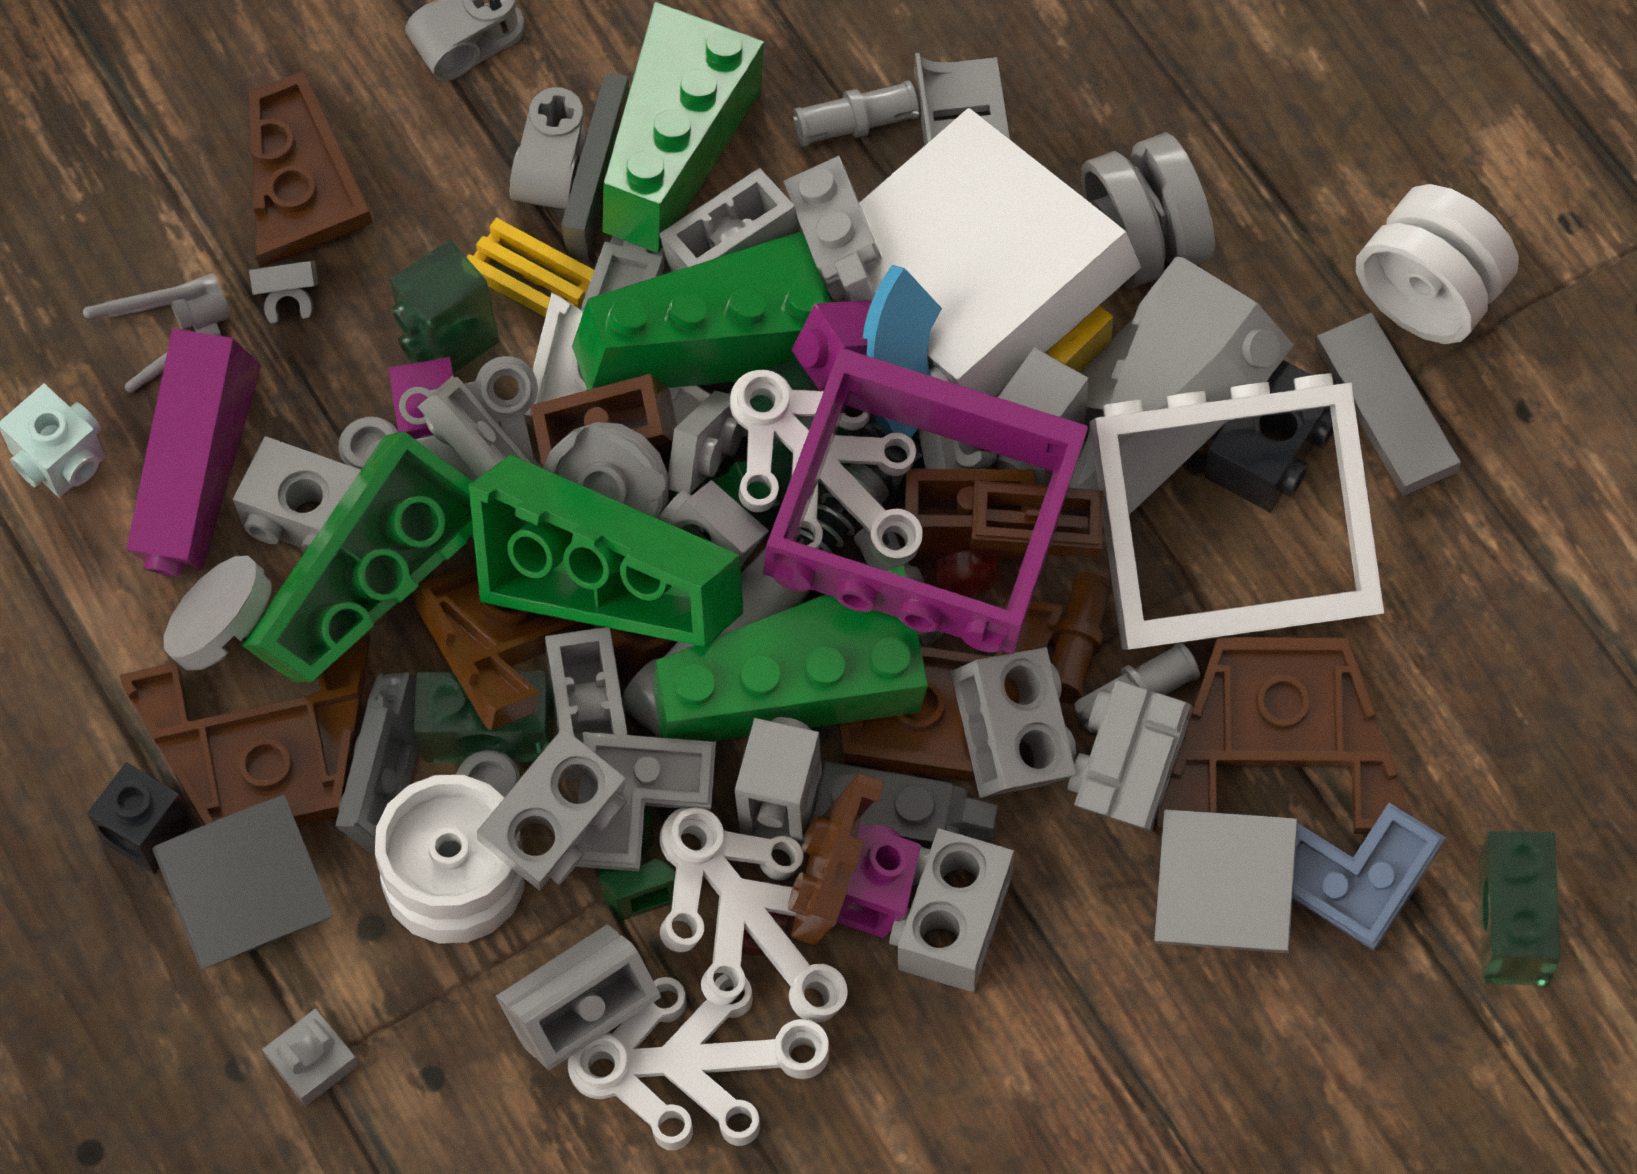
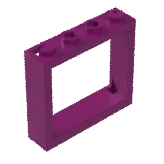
[763,348,1088,655]

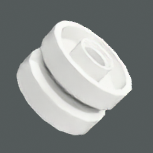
[1356,184,1519,344]
[375,775,525,943]

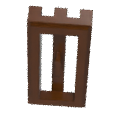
[970,480,1104,558]

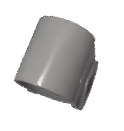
[405,0,525,81]
[509,87,586,209]

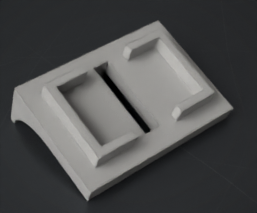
[914,53,1010,145]

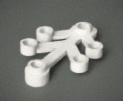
[730,370,922,566]
[659,807,848,1023]
[568,974,829,1150]

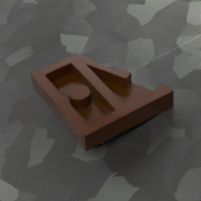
[788,773,884,945]

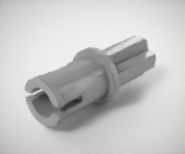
[1073,642,1200,734]

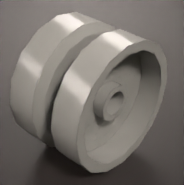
[1081,132,1215,290]

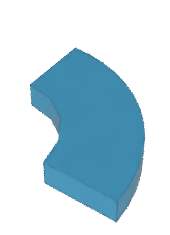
[863,265,942,438]

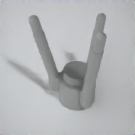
[83,273,231,393]

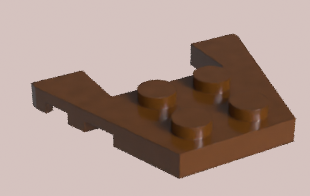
[414,562,677,730]
[816,591,1063,782]
[120,631,371,826]
[1156,637,1414,834]

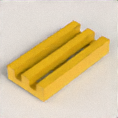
[462,217,594,317]

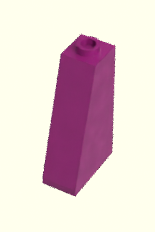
[126,328,261,577]

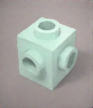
[0,383,106,498]

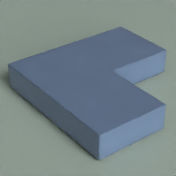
[1293,803,1446,952]

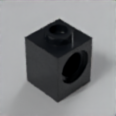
[87,762,192,874]

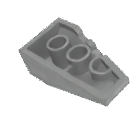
[1070,257,1294,528]

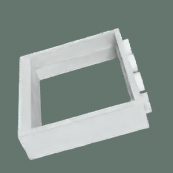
[1089,373,1384,650]

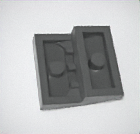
[152,794,334,971]

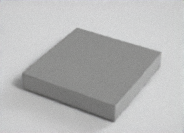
[1154,810,1298,953]

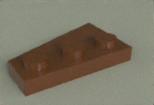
[248,71,373,268]

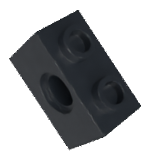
[1205,360,1334,513]

